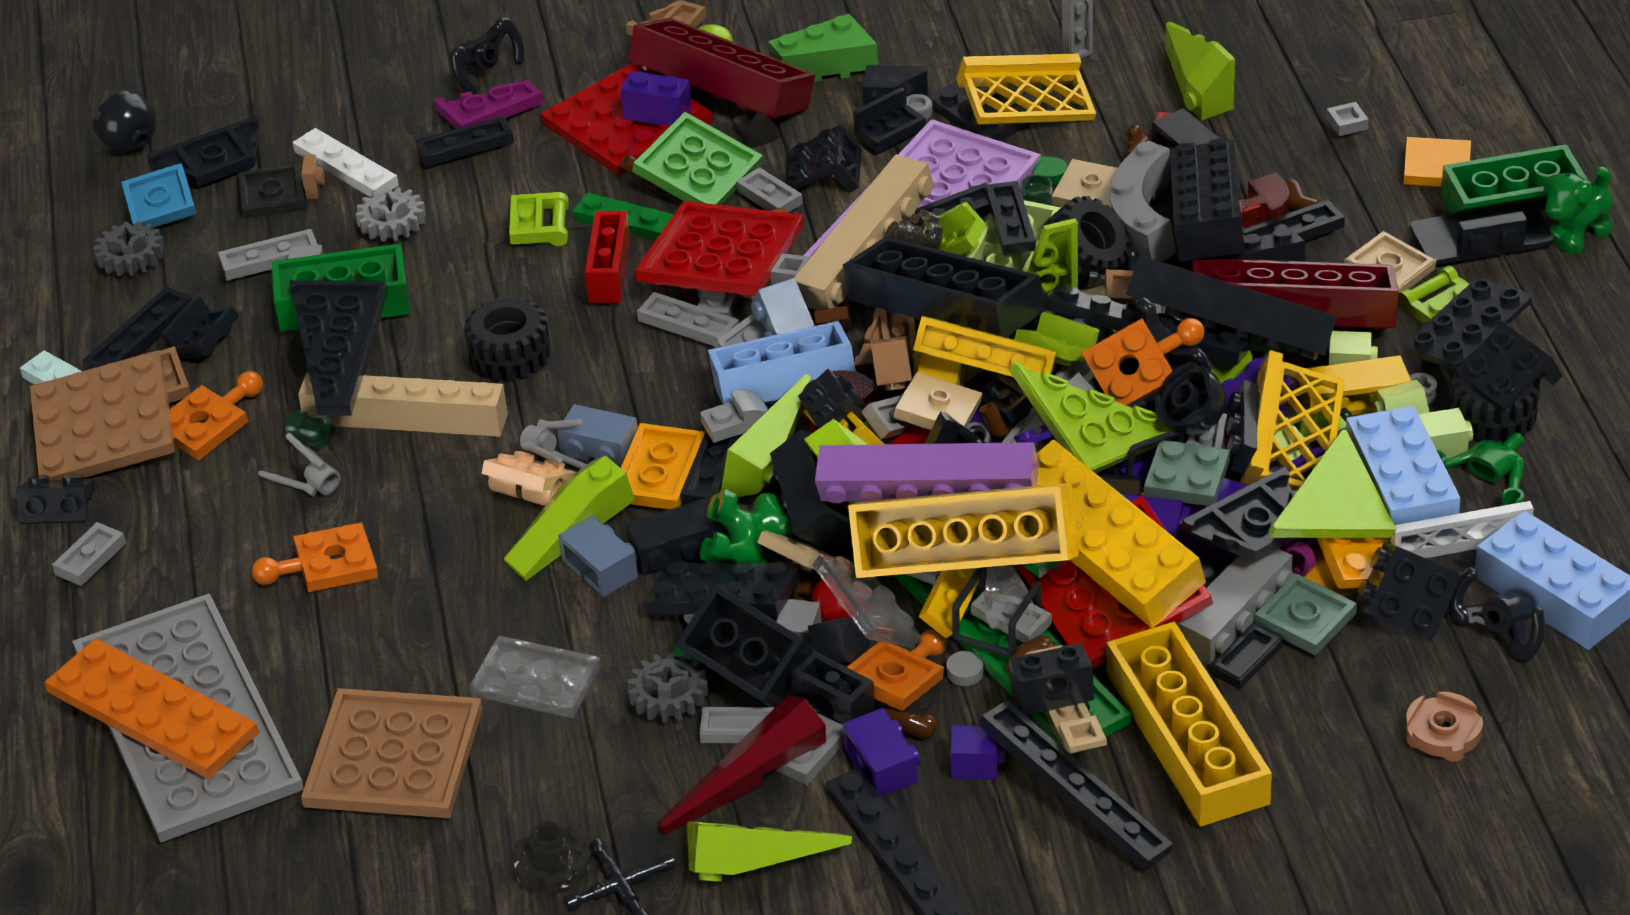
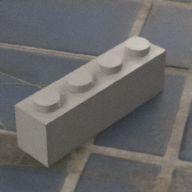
[1177,549,1294,665]

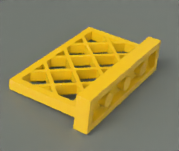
[956,54,1096,124]
[913,316,1057,377]
[1240,350,1345,491]

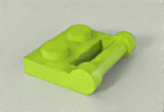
[509,192,569,246]
[1398,266,1469,325]

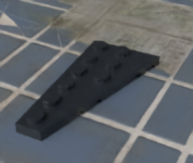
[289,280,388,416]

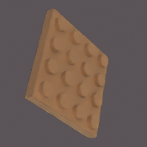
[30,350,175,480]
[301,688,483,818]

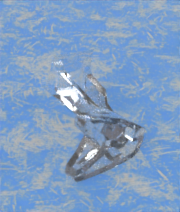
[984,565,1036,630]

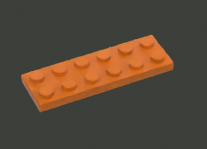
[45,638,259,779]

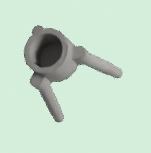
[520,419,587,469]
[258,433,341,497]

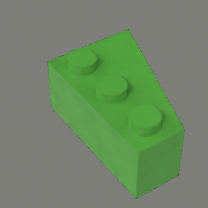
[768,14,878,82]

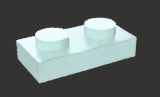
[20,350,82,384]

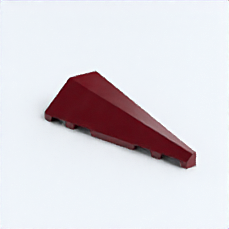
[657,695,827,836]

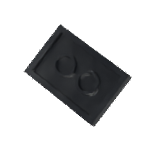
[928,81,1035,141]

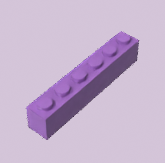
[815,442,1039,503]

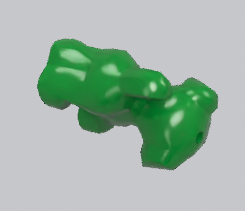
[1544,167,1613,254]
[700,489,796,564]

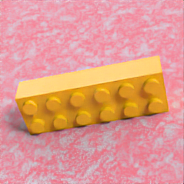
[1036,439,1206,628]
[848,482,1079,578]
[1106,621,1272,827]

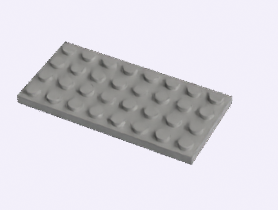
[72,593,304,843]

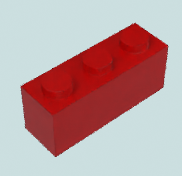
[585,211,630,303]

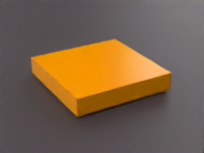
[1404,137,1471,187]

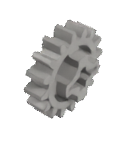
[356,187,426,241]

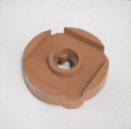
[1405,692,1483,762]

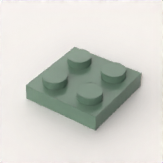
[1144,440,1230,506]
[1254,573,1357,656]

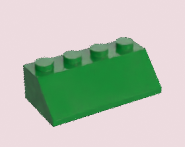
[1440,144,1588,214]
[272,243,411,332]

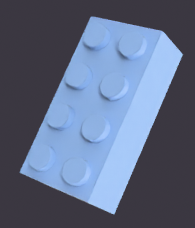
[708,321,858,405]
[1346,406,1460,540]
[1475,510,1630,650]

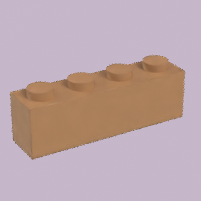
[871,336,913,391]

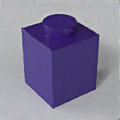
[951,725,1005,780]

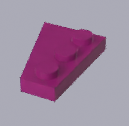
[433,80,543,129]

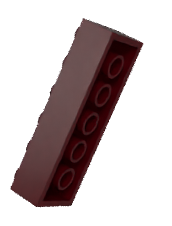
[628,18,816,120]
[1192,258,1399,331]

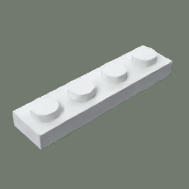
[292,128,399,198]

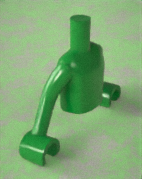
[1437,432,1524,506]

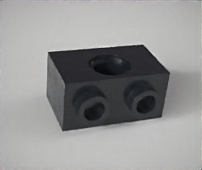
[1009,643,1094,716]
[791,651,875,725]

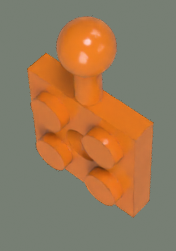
[1081,318,1205,405]
[170,371,263,460]
[252,522,378,592]
[847,629,947,711]

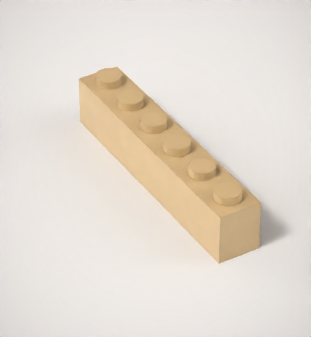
[795,154,934,310]
[298,372,508,437]

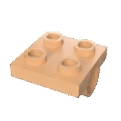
[482,451,576,506]

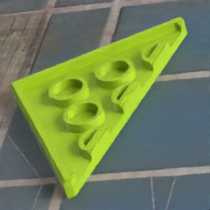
[1009,362,1177,473]
[1268,430,1397,538]

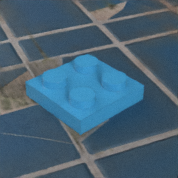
[121,163,197,228]

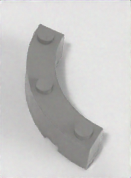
[1110,140,1176,262]

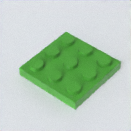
[632,112,763,205]

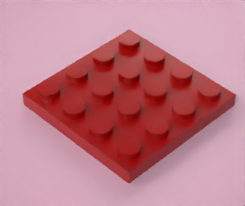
[540,62,713,176]
[635,201,804,297]
[1017,495,1214,669]

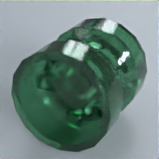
[1021,174,1052,206]
[285,409,332,449]

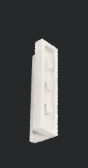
[1390,501,1534,558]

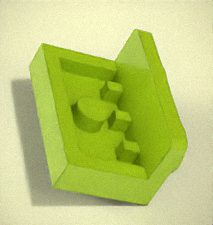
[919,202,986,256]
[1014,312,1099,366]

